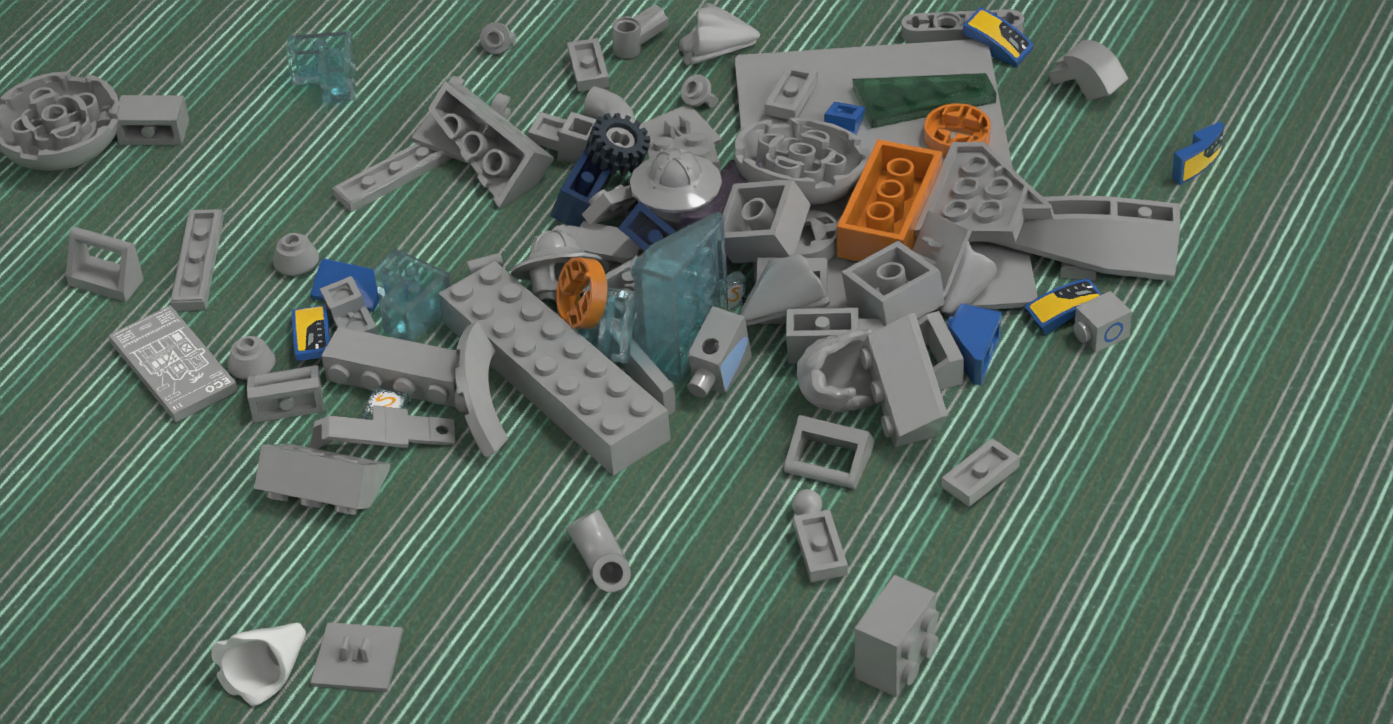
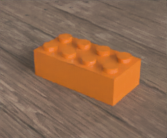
[837,139,943,262]

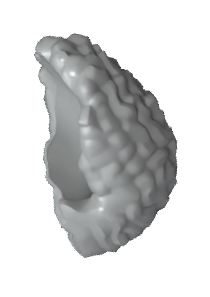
[797,328,880,413]

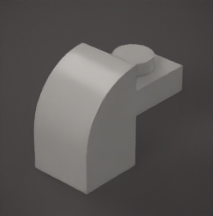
[1048,40,1128,101]

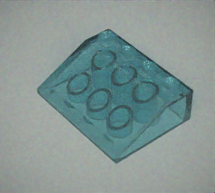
[631,212,729,384]

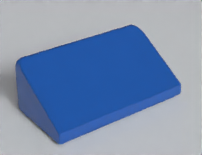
[310,259,387,312]

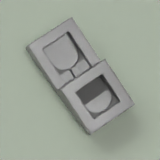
[320,276,379,335]

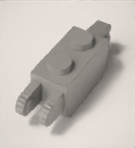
[552,221,646,274]

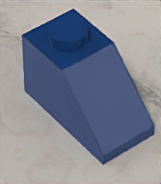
[947,303,1002,386]

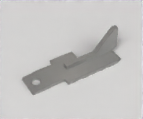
[310,405,455,449]

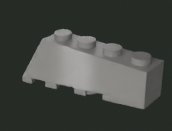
[428,81,554,209]

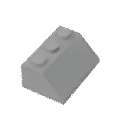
[860,313,948,447]
[254,444,390,515]

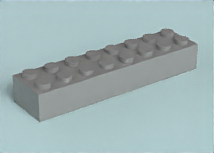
[439,261,670,476]

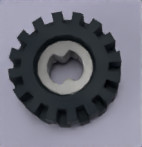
[585,113,651,176]

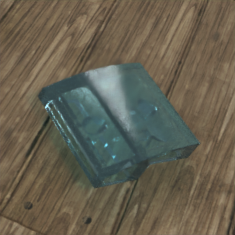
[579,284,637,363]

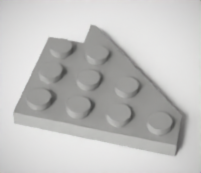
[914,142,1054,242]

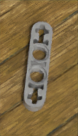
[901,10,1024,43]

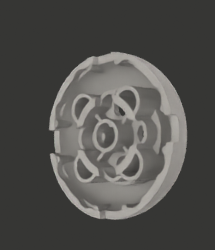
[0,72,120,171]
[734,118,870,205]

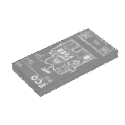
[109,305,238,423]

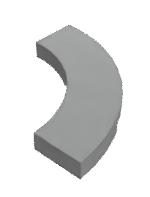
[455,321,508,457]

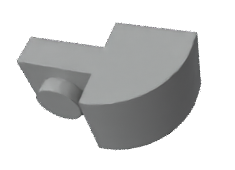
[528,112,597,162]

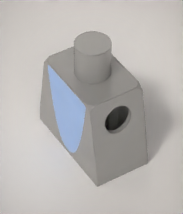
[687,306,752,398]

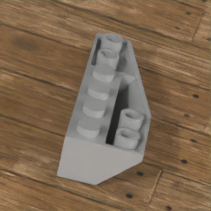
[992,195,1180,281]

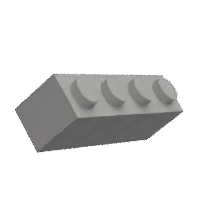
[321,327,460,407]

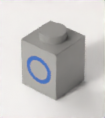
[1073,291,1132,353]

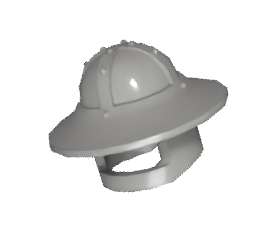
[630,148,722,222]
[511,229,603,302]

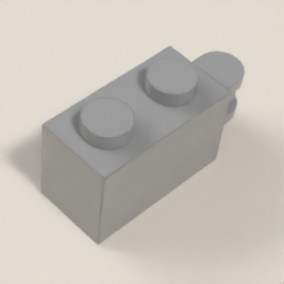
[96,95,189,145]
[786,308,884,364]

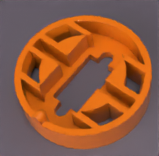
[924,103,991,158]
[556,257,607,329]

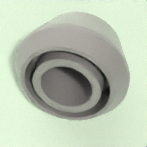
[273,233,319,277]
[227,336,276,381]

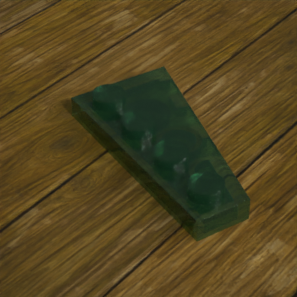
[852,73,997,128]

